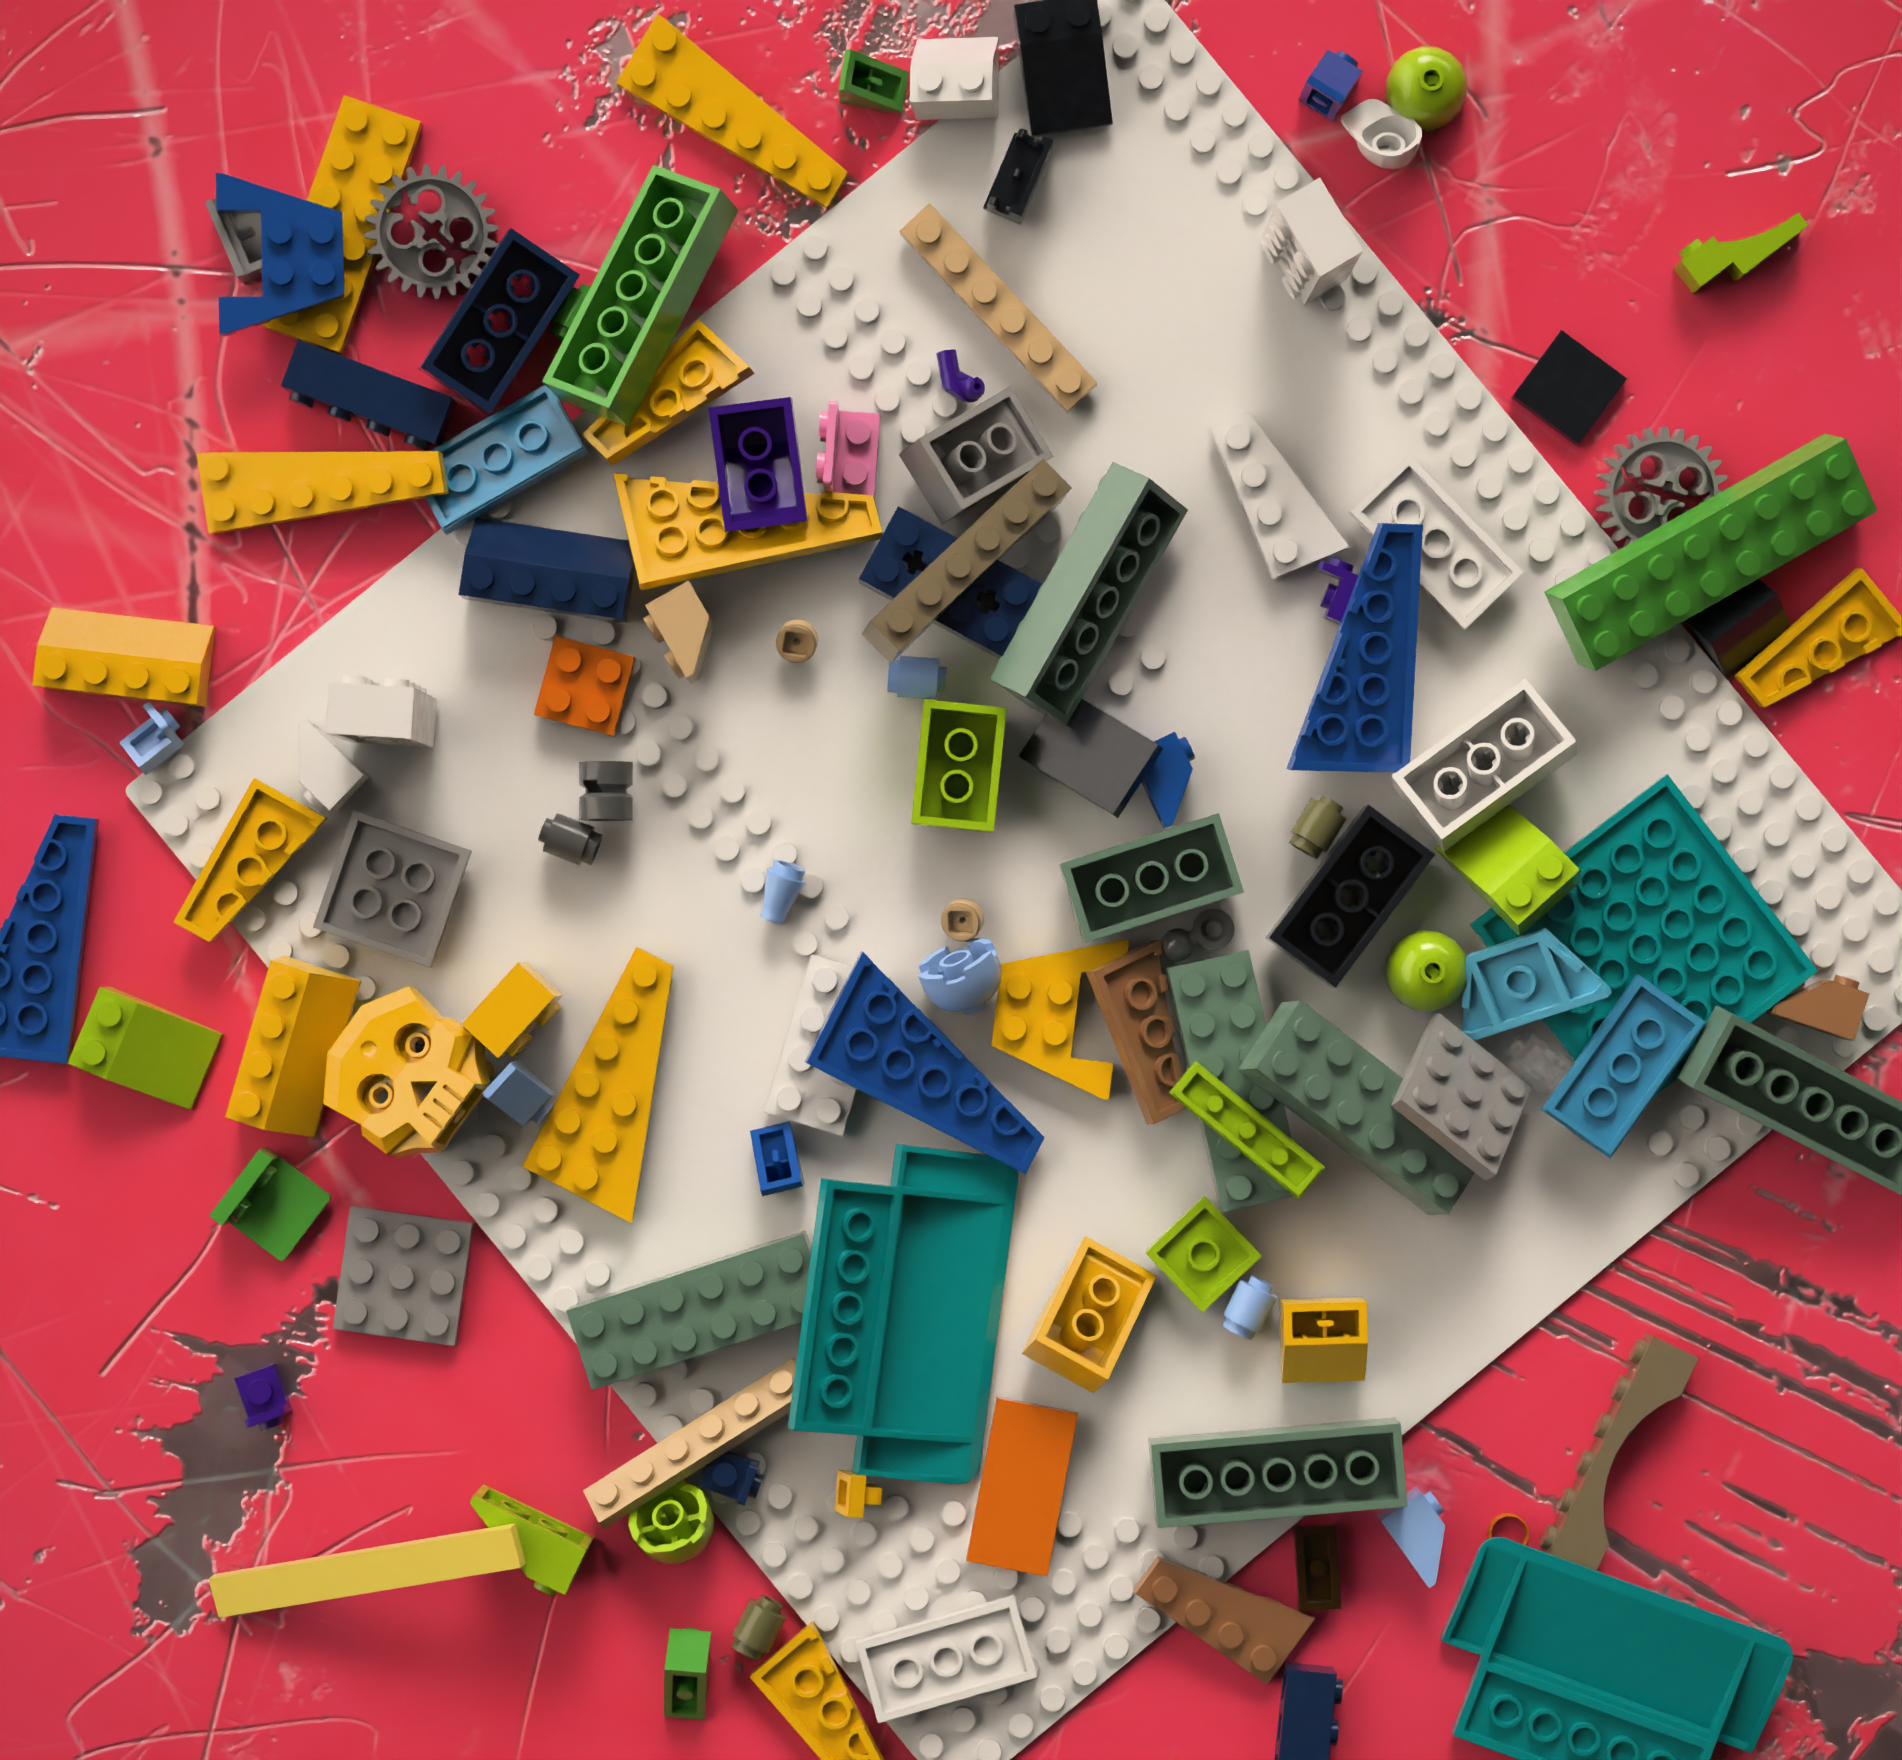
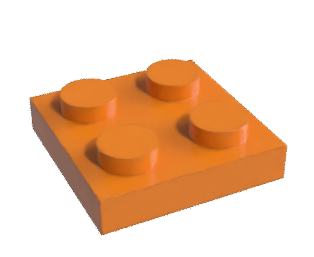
[534,635,636,737]

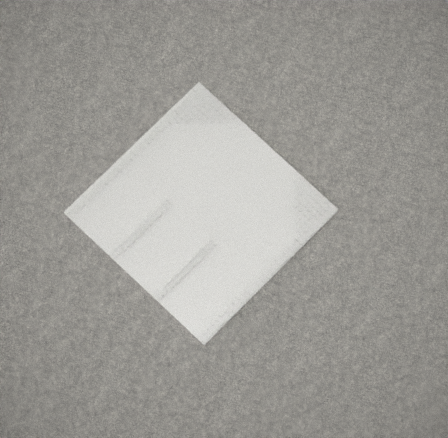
[126,0,1902,1760]

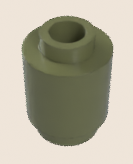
[1289,795,1346,859]
[731,1595,787,1660]

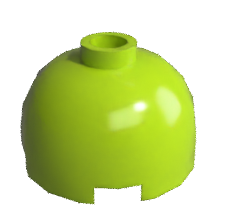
[1385,46,1467,131]
[1385,930,1467,1012]
[628,1479,714,1564]

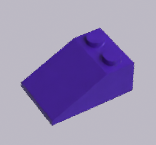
[708,397,807,532]

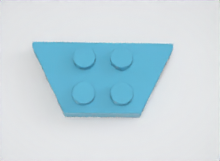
[1461,928,1612,1041]

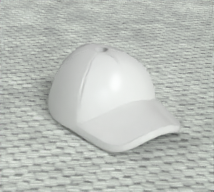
[1341,99,1422,170]

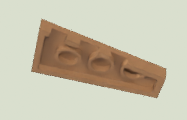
[1086,940,1186,1124]
[1133,1556,1315,1684]

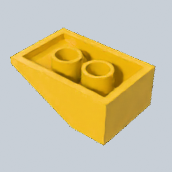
[1021,1236,1157,1393]

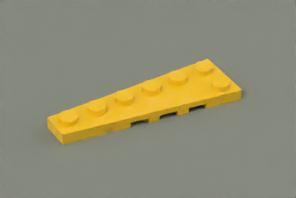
[616,14,848,210]
[196,451,449,535]

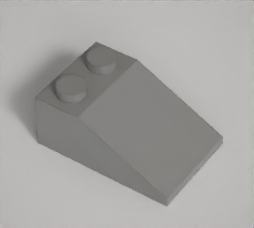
[899,386,1054,524]

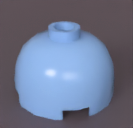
[917,938,1002,1015]

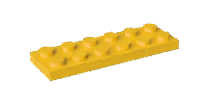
[263,95,423,355]

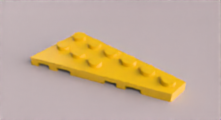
[613,473,882,590]
[522,947,674,1224]

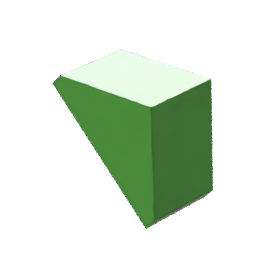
[838,49,909,112]

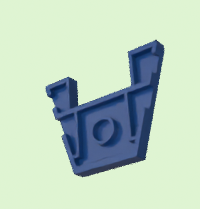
[216,173,344,336]

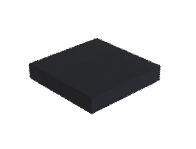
[1511,330,1627,446]

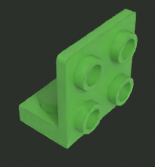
[209,1147,332,1261]

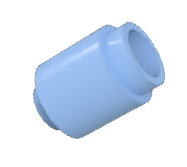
[887,656,947,700]
[1223,1275,1278,1340]

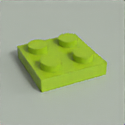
[1145,1195,1262,1313]

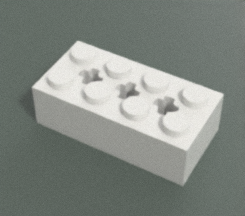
[1261,178,1364,305]
[325,675,437,748]
[1392,678,1577,852]

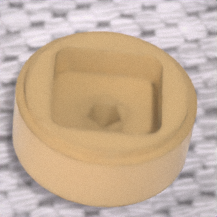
[776,619,818,663]
[941,898,984,942]

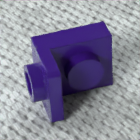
[1316,557,1358,624]
[234,1363,292,1431]

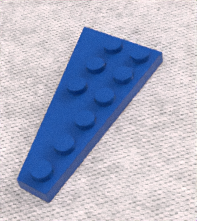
[1286,523,1423,773]
[0,814,99,1064]
[805,951,1045,1174]

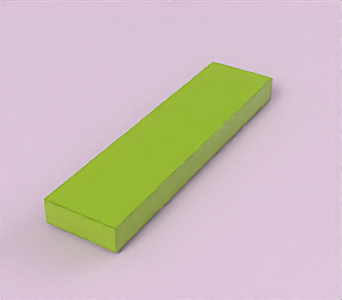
[1169,1061,1325,1199]

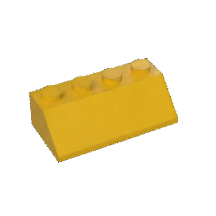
[32,607,216,708]
[225,956,361,1137]

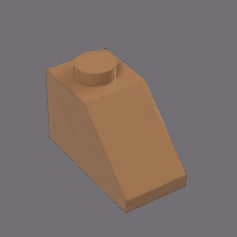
[1766,975,1870,1041]

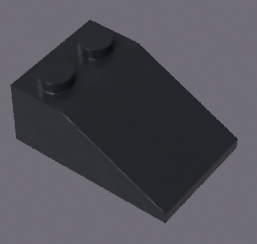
[1013,0,1113,137]

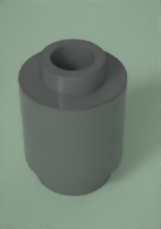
[538,813,603,865]

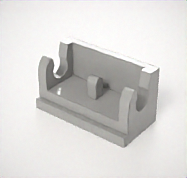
[205,198,262,284]

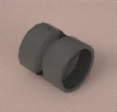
[579,761,633,821]

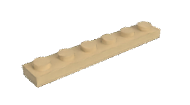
[899,203,1097,413]
[583,1358,796,1529]

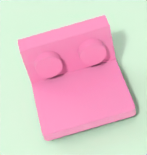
[816,401,881,497]

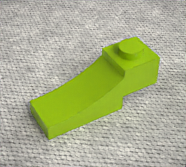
[1673,212,1808,293]

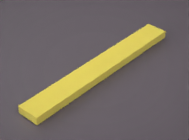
[209,1523,526,1618]

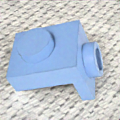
[119,701,185,775]

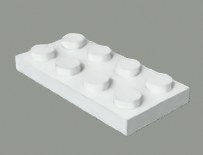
[1349,454,1524,631]
[763,954,890,1136]
[855,1595,1037,1723]

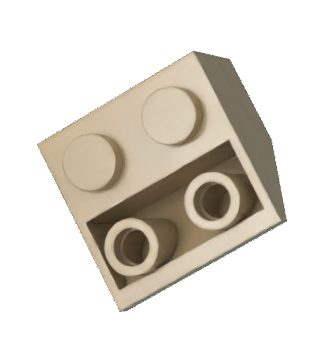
[643,580,714,684]

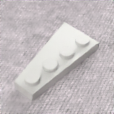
[1210,411,1350,580]

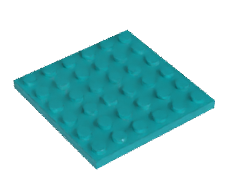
[1469,774,1818,1096]

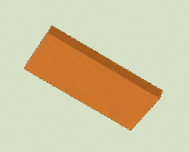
[966,1397,1078,1576]

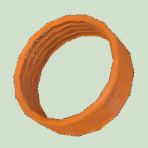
[1488,1513,1529,1546]

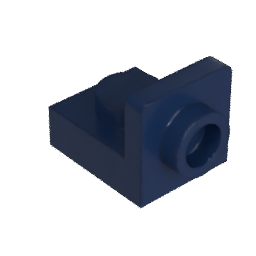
[699,1451,764,1506]

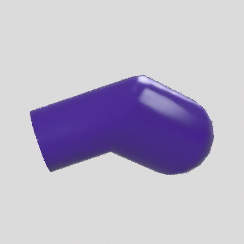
[936,349,985,403]

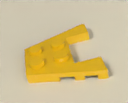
[991,940,1129,1100]

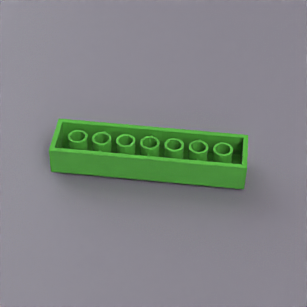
[1544,433,1877,671]

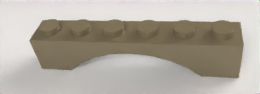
[862,459,1072,663]
[1539,1332,1699,1571]

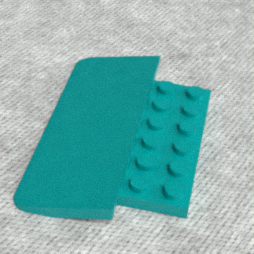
[788,1143,1018,1484]
[1440,1537,1793,1760]

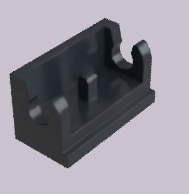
[983,129,1054,225]

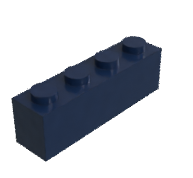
[281,340,457,451]
[1274,1662,1343,1760]

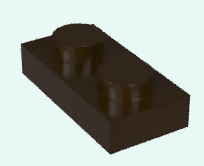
[1293,1523,1341,1611]

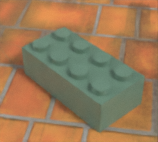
[1059,813,1244,943]

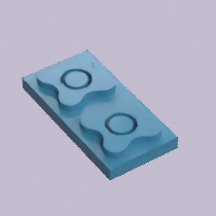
[426,385,589,535]
[1540,975,1706,1159]

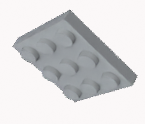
[313,810,472,968]
[1391,1013,1532,1181]
[332,1205,474,1346]

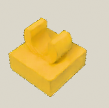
[834,1469,882,1518]

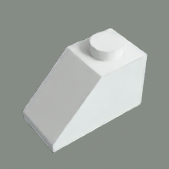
[298,718,370,812]

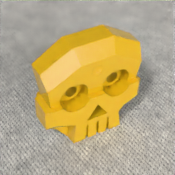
[323,986,495,1158]

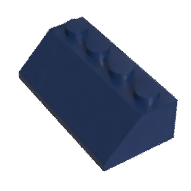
[458,518,635,624]

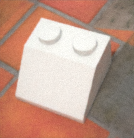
[910,37,999,120]

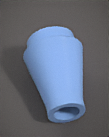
[760,860,806,924]

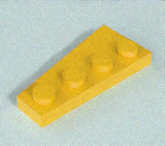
[582,319,755,466]
[1735,568,1902,708]
[173,778,328,942]
[750,1621,884,1760]

